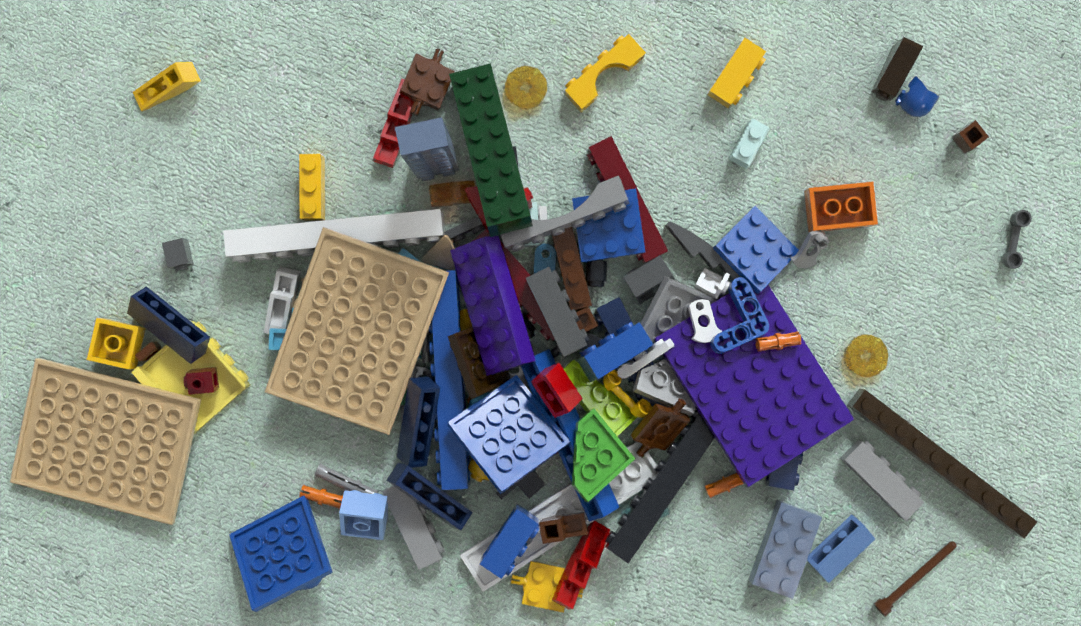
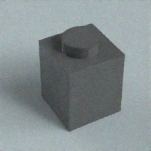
[162,238,194,272]

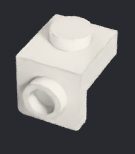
[694,268,730,299]

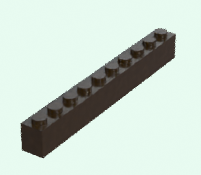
[847,389,1037,539]

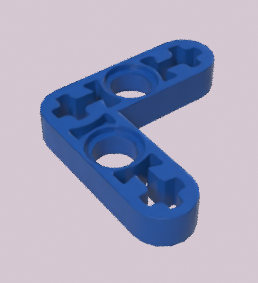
[710,277,769,354]

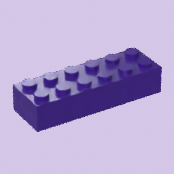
[450,236,536,375]

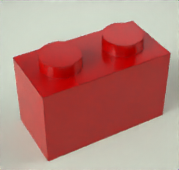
[531,363,583,418]

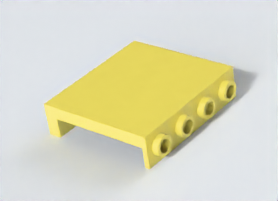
[131,321,251,434]

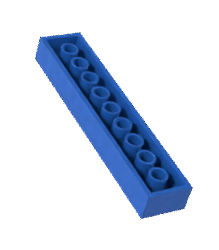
[429,270,471,490]

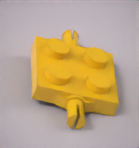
[511,561,583,613]

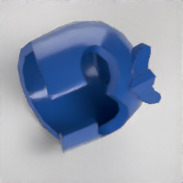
[895,76,940,117]

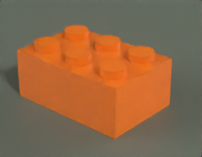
[804,182,878,233]

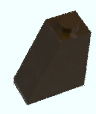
[871,37,923,101]

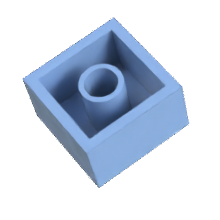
[339,490,388,540]

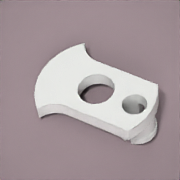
[687,299,722,343]

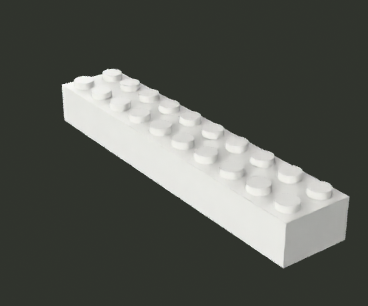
[223,209,445,263]

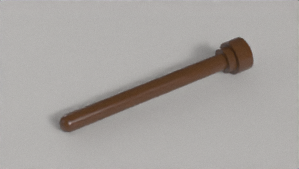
[873,541,957,617]

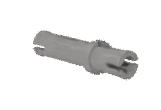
[315,463,378,494]

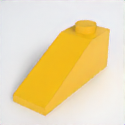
[133,62,201,111]

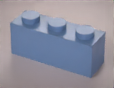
[807,514,875,583]

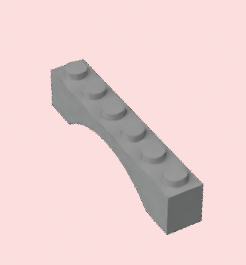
[501,176,630,252]

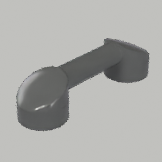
[1002,210,1032,269]

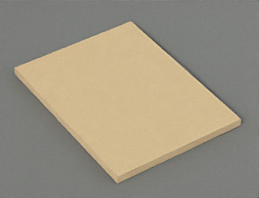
[265,227,449,435]
[10,358,201,525]

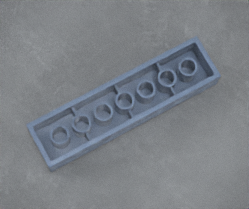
[395,117,459,181]

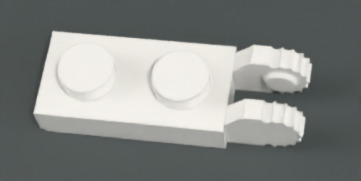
[617,339,674,379]

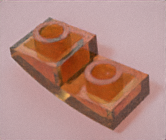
[429,180,475,207]

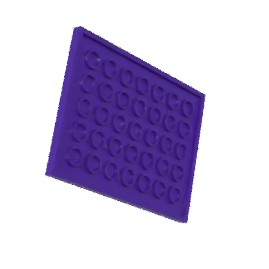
[653,285,854,488]

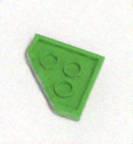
[572,408,635,502]

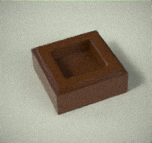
[135,342,162,361]

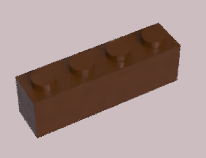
[551,227,592,311]

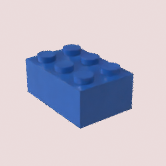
[577,322,654,382]
[480,504,540,579]

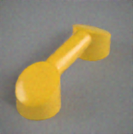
[603,370,652,418]

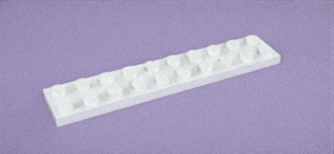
[460,442,656,592]

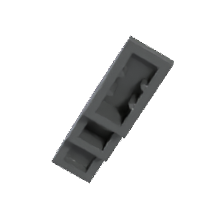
[665,221,739,281]

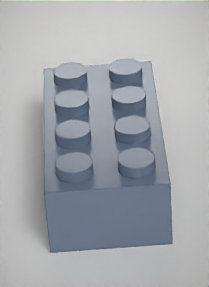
[748,500,822,599]

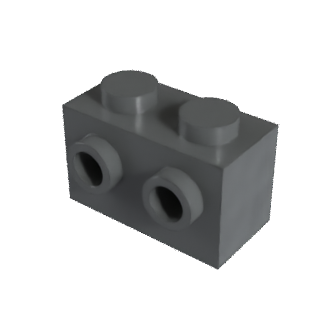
[624,255,675,304]

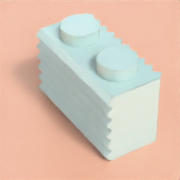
[729,119,770,169]

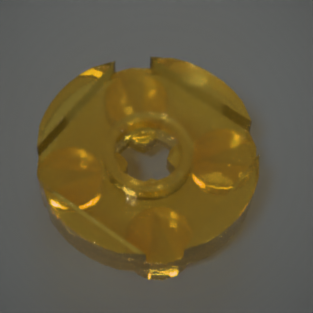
[505,66,547,110]
[844,335,888,377]

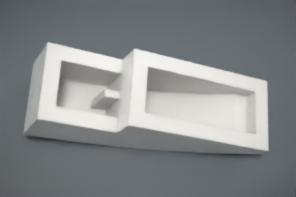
[263,266,301,334]

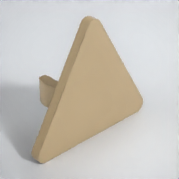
[421,235,456,270]

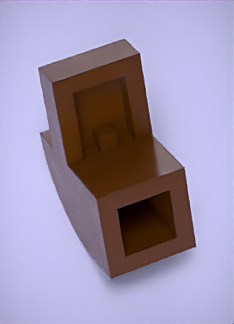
[539,512,588,544]

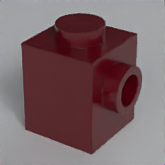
[184,367,219,395]

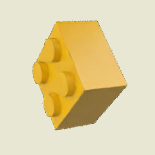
[87,318,146,369]

